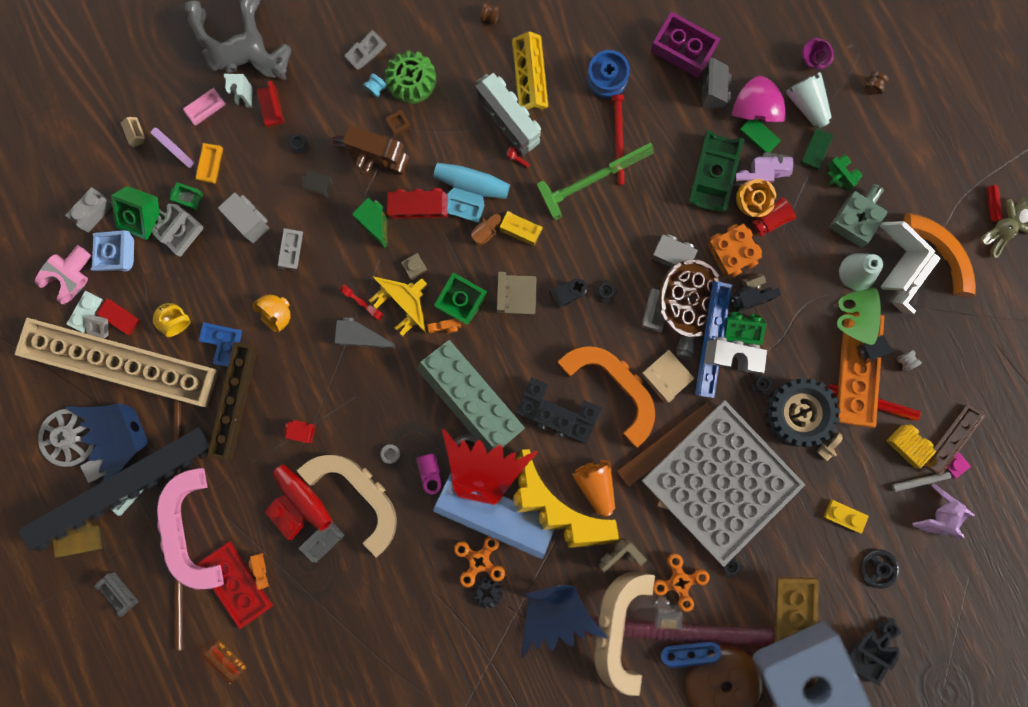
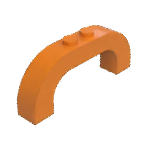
[557,347,655,448]

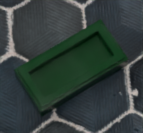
[800,128,834,170]

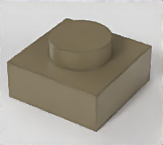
[401,253,428,280]
[740,273,766,289]

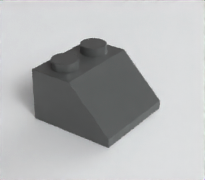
[702,58,732,109]

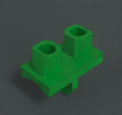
[827,155,863,191]

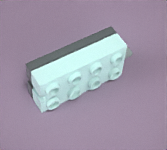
[475,73,541,156]

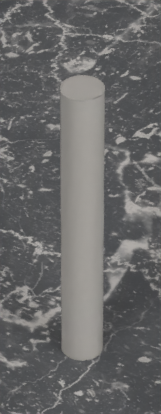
[892,471,951,492]

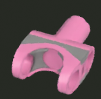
[35,245,92,304]

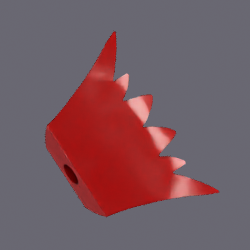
[442,429,538,505]

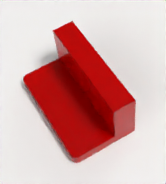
[257,81,285,127]

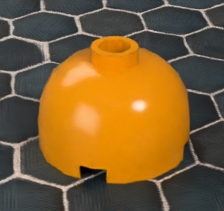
[736,179,776,217]
[252,294,290,333]

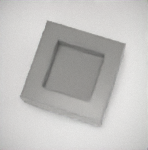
[86,315,108,339]

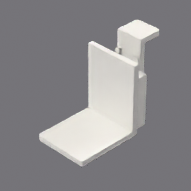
[880,221,940,314]

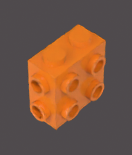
[707,224,762,278]

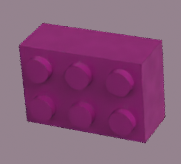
[650,11,721,78]

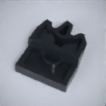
[847,630,899,686]

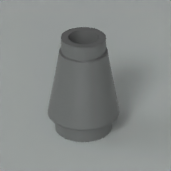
[675,335,694,360]

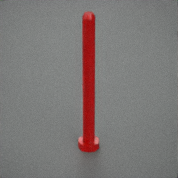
[611,95,624,185]

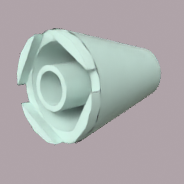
[785,72,832,128]
[839,253,883,291]

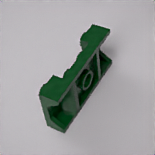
[687,129,744,214]

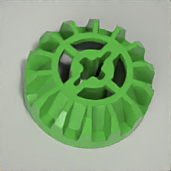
[385,50,436,104]

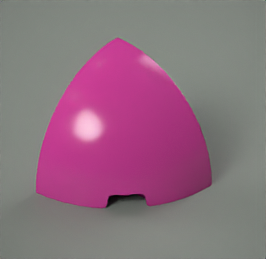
[732,76,785,122]

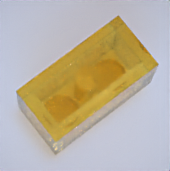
[53,523,102,558]

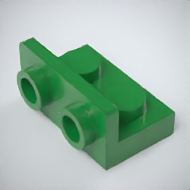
[724,312,767,345]

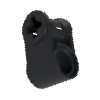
[549,278,587,309]

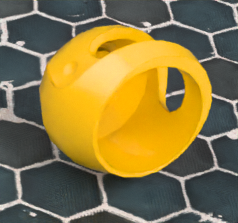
[153,303,190,337]

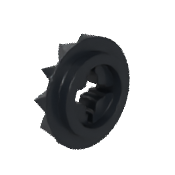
[471,577,503,609]

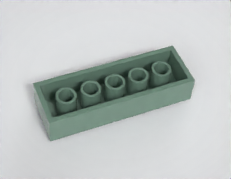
[417,340,525,453]

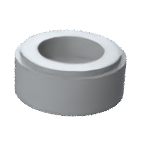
[380,444,400,464]

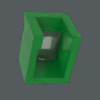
[170,182,203,211]

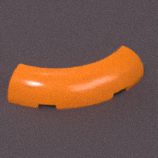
[904,213,976,297]

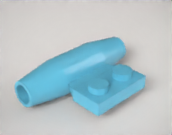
[433,163,510,223]

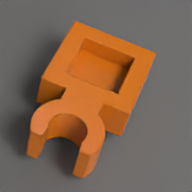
[427,319,462,333]
[249,553,268,589]

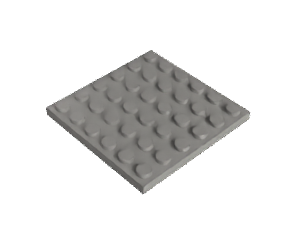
[641,400,805,567]

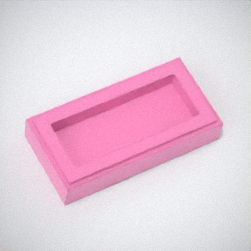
[183,88,226,126]

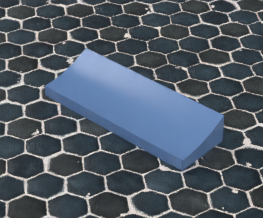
[433,474,554,559]

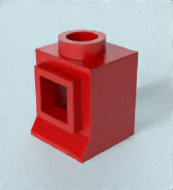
[284,420,316,443]

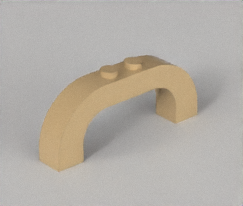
[297,455,397,557]
[595,572,655,695]

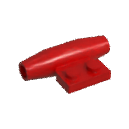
[265,465,333,540]

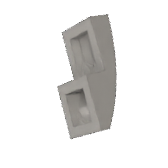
[345,30,387,69]

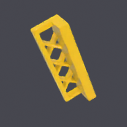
[512,32,548,110]

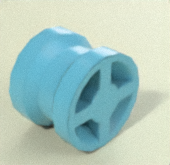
[363,73,387,98]

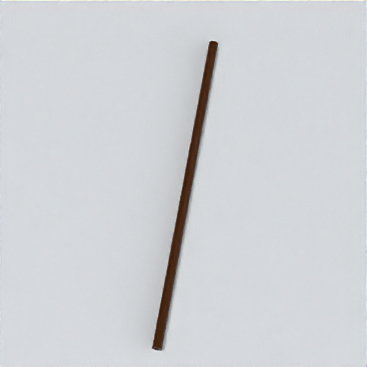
[173,399,183,650]

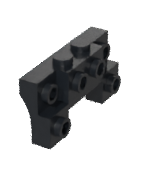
[516,377,602,444]

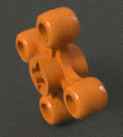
[454,536,505,587]
[653,553,710,612]

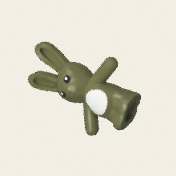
[980,197,1028,258]

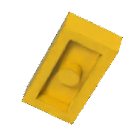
[824,500,869,534]

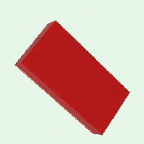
[96,298,140,335]

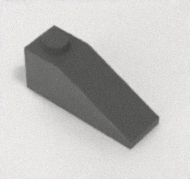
[335,317,395,349]

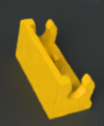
[500,211,543,246]

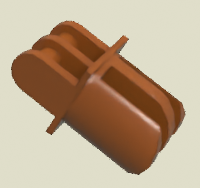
[471,214,501,246]

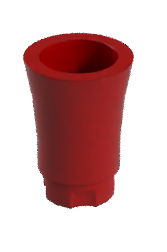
[751,197,796,236]

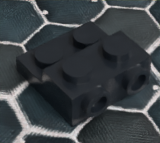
[730,286,781,312]

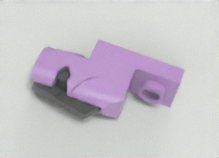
[733,152,793,185]

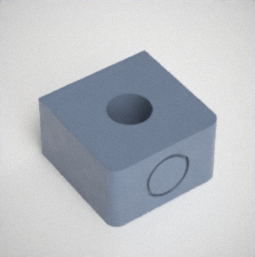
[753,621,871,707]

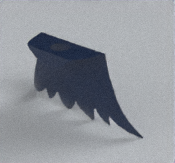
[65,403,148,481]
[521,585,608,658]

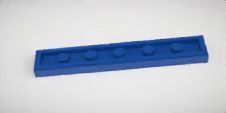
[695,281,732,398]

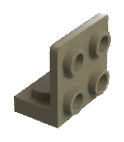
[497,272,536,314]
[598,539,647,572]

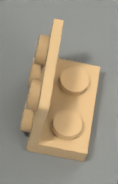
[641,351,694,404]

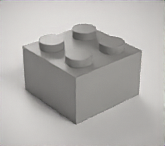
[218,192,270,243]

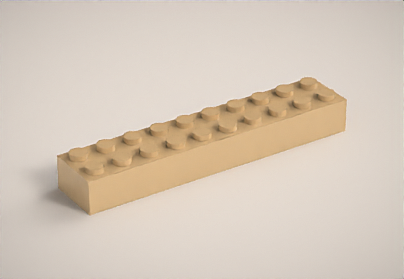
[15,318,219,408]

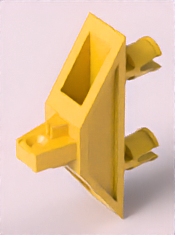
[369,276,427,336]

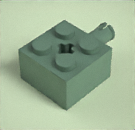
[829,184,888,248]

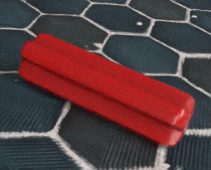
[987,185,1003,222]

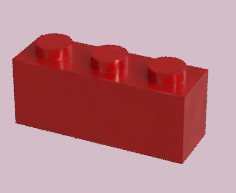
[387,188,448,219]

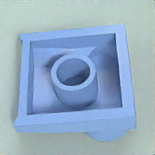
[91,230,134,272]

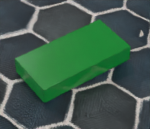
[740,119,781,153]

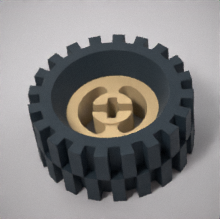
[765,378,840,447]

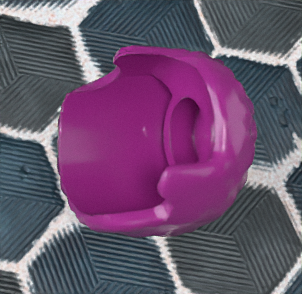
[802,38,834,70]

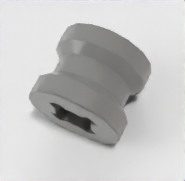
[896,350,921,372]

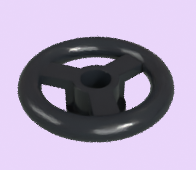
[860,549,899,589]

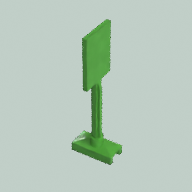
[537,143,654,220]

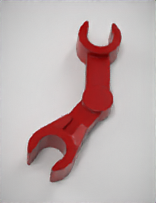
[339,285,384,320]

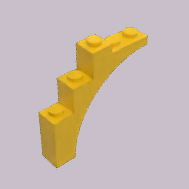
[514,449,619,548]

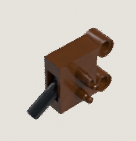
[332,125,410,175]

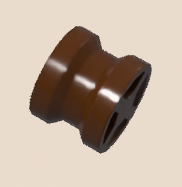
[480,2,500,25]
[865,72,889,95]

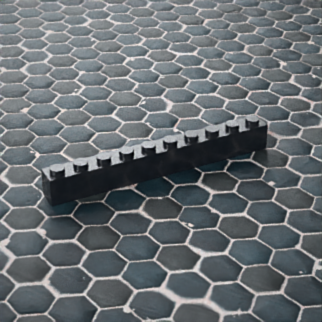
[18,427,210,552]

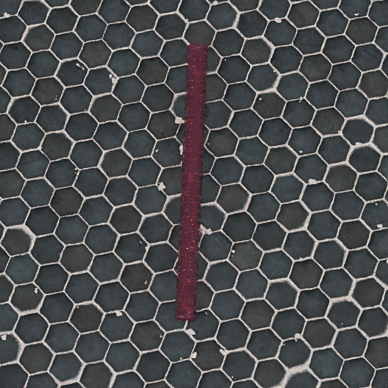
[573,619,775,646]

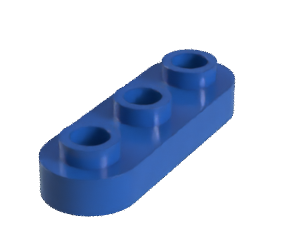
[661,642,721,668]

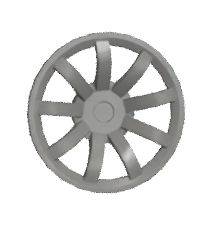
[38,409,95,467]

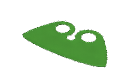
[837,287,881,345]

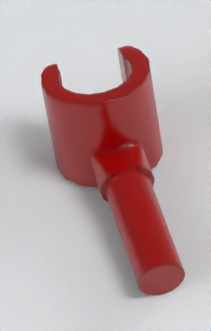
[506,147,530,168]

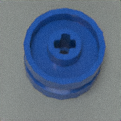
[587,50,630,99]

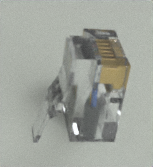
[653,594,682,629]

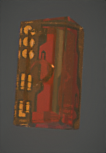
[203,640,247,684]

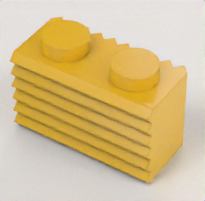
[886,424,936,468]

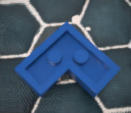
[199,322,242,367]

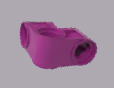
[416,454,442,494]

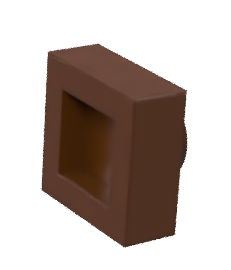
[385,109,411,136]

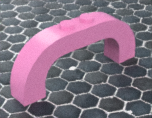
[157,469,224,589]

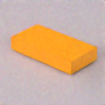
[195,143,223,184]

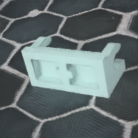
[224,74,253,107]

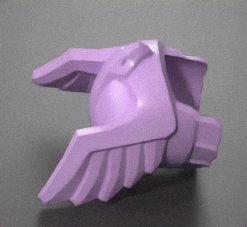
[913,483,974,540]

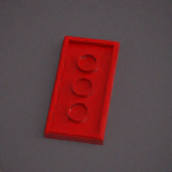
[196,541,273,629]

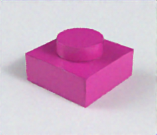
[946,452,971,479]

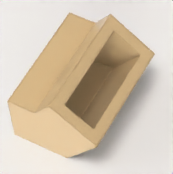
[121,117,145,147]

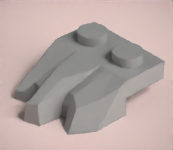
[152,204,204,257]

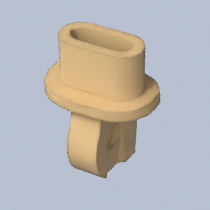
[816,432,843,461]

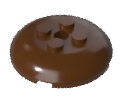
[659,260,719,337]
[685,644,764,707]

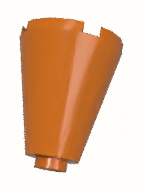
[572,460,615,517]

